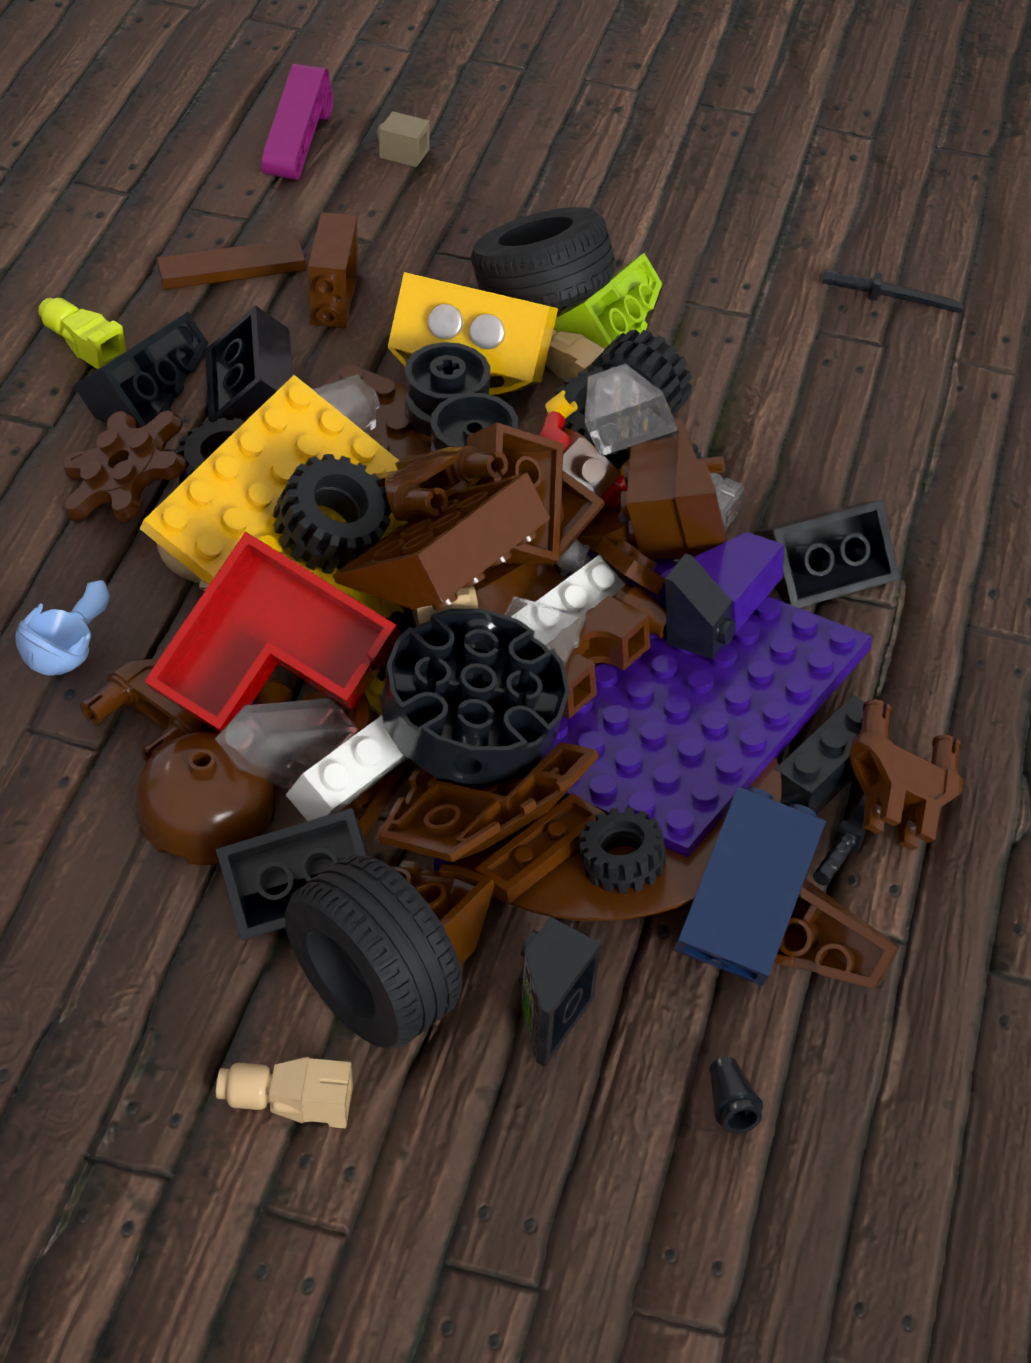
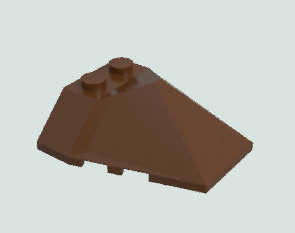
[378,742,599,862]

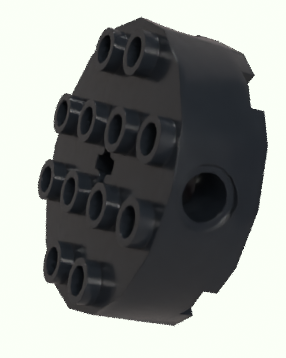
[380,609,570,786]

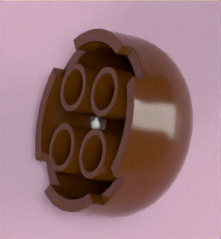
[137,731,275,865]

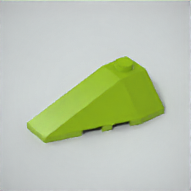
[554,253,662,349]

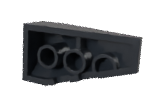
[73,312,208,428]

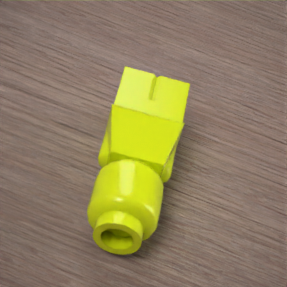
[38,298,126,369]

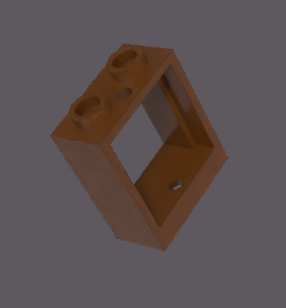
[308,212,358,328]

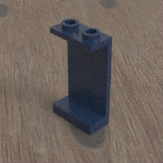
[674,787,826,986]

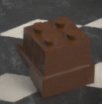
[621,418,727,560]

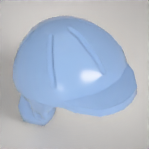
[15,580,110,675]

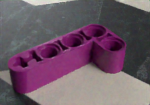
[262,63,333,180]

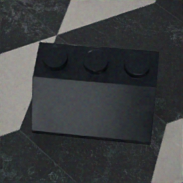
[205,305,293,423]
[754,500,900,608]
[216,808,369,941]

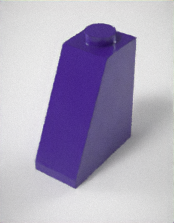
[661,532,784,634]

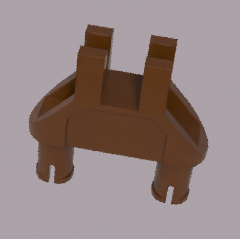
[376,446,508,522]
[80,659,206,762]
[850,699,963,850]

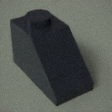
[665,554,736,659]

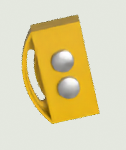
[388,272,558,396]

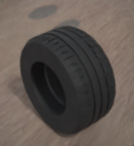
[471,207,616,308]
[285,855,462,1048]

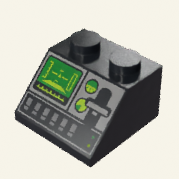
[519,917,601,1067]

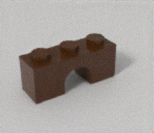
[547,596,650,719]

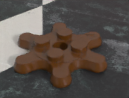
[63,411,187,522]

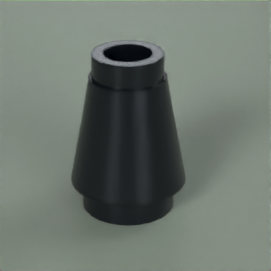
[709,1057,763,1134]

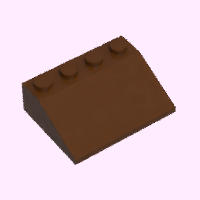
[332,472,550,610]

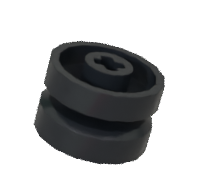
[405,342,491,437]
[431,393,518,452]

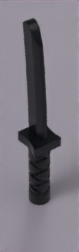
[822,270,964,313]
[813,794,866,886]

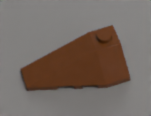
[400,564,565,618]
[390,860,495,965]
[774,879,900,989]

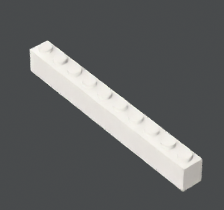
[286,555,625,821]

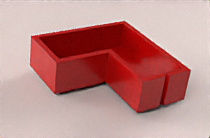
[144,531,400,735]

